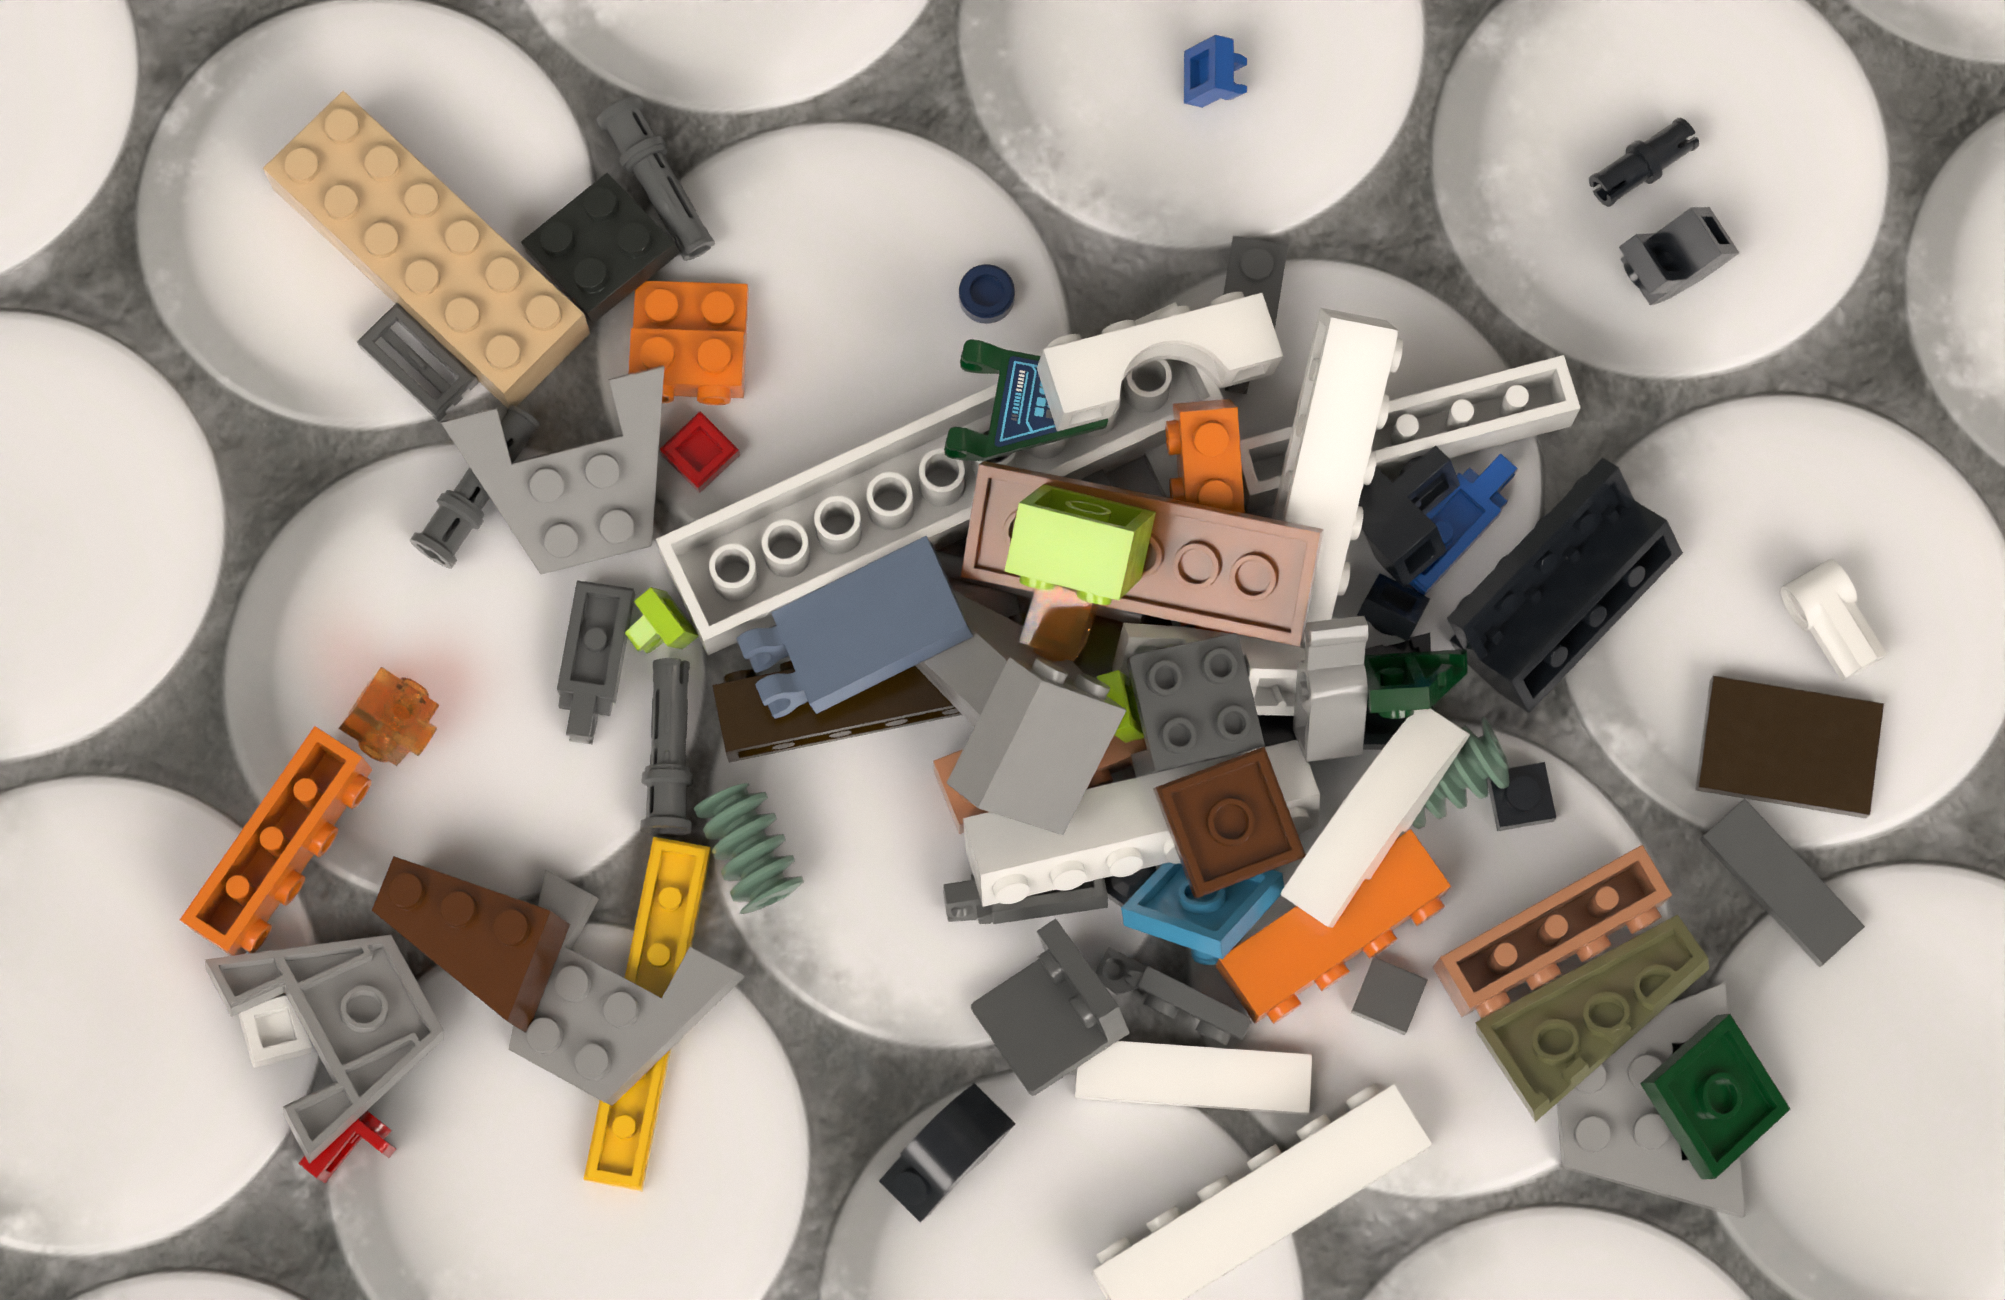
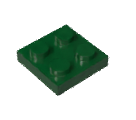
[1640,1014,1791,1180]

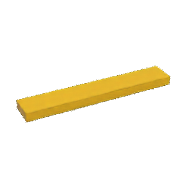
[583,837,711,1192]

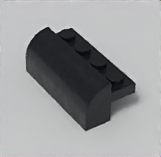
[1446,457,1683,713]

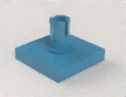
[1121,862,1284,965]

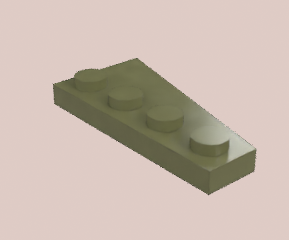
[1475,915,1709,1122]

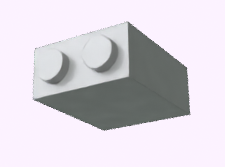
[946,657,1126,835]

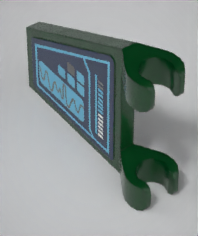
[944,339,1108,461]

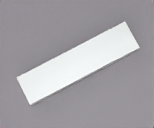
[1075,1041,1312,1115]

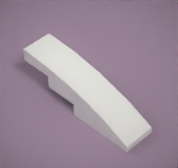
[1112,623,1305,716]
[1280,708,1470,928]

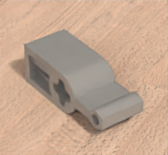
[1293,616,1368,762]

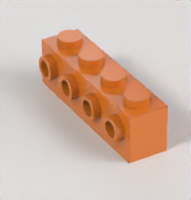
[1165,399,1251,637]
[180,726,372,956]
[1215,829,1451,1024]

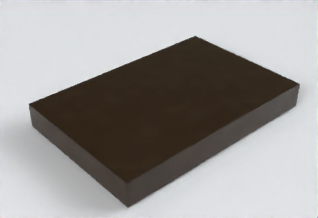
[1695,676,1884,818]

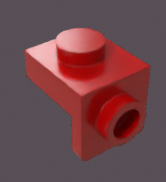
[298,1111,396,1183]

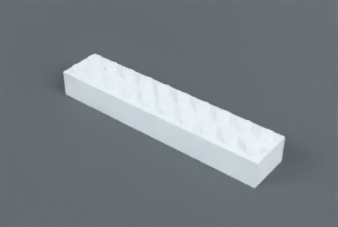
[656,302,1224,656]

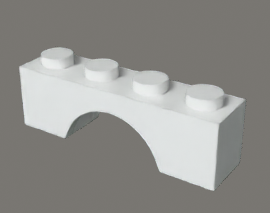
[1037,292,1283,431]

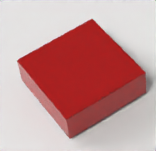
[659,411,740,493]

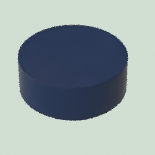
[959,264,1015,324]

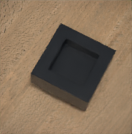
[1357,573,1430,642]
[1487,762,1556,831]

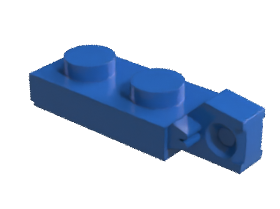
[1409,453,1518,596]

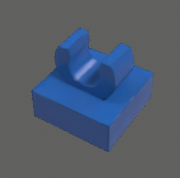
[1184,35,1247,108]

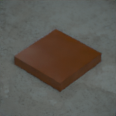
[1153,746,1306,898]

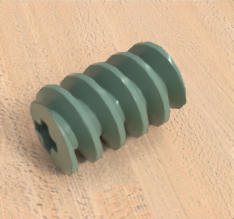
[1412,716,1509,829]
[694,783,804,914]

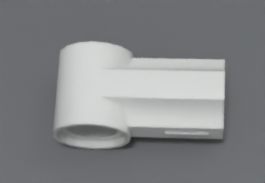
[1780,559,1887,681]

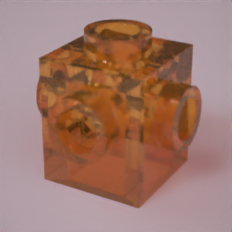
[338,667,439,766]

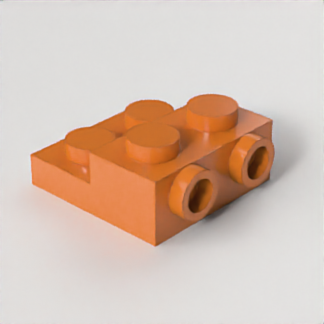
[628,281,749,405]

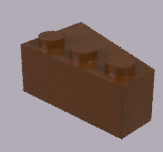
[372,856,570,1033]

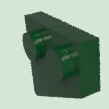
[1364,649,1468,719]

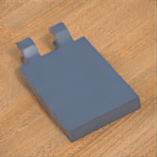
[736,536,973,718]

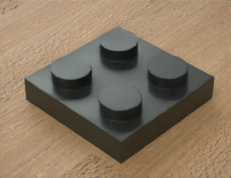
[521,172,680,323]

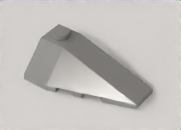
[915,589,1083,727]

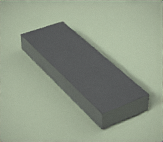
[1700,798,1865,967]

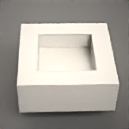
[238,995,312,1068]

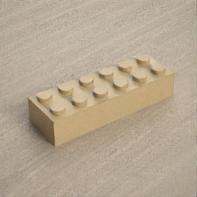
[263,91,590,408]

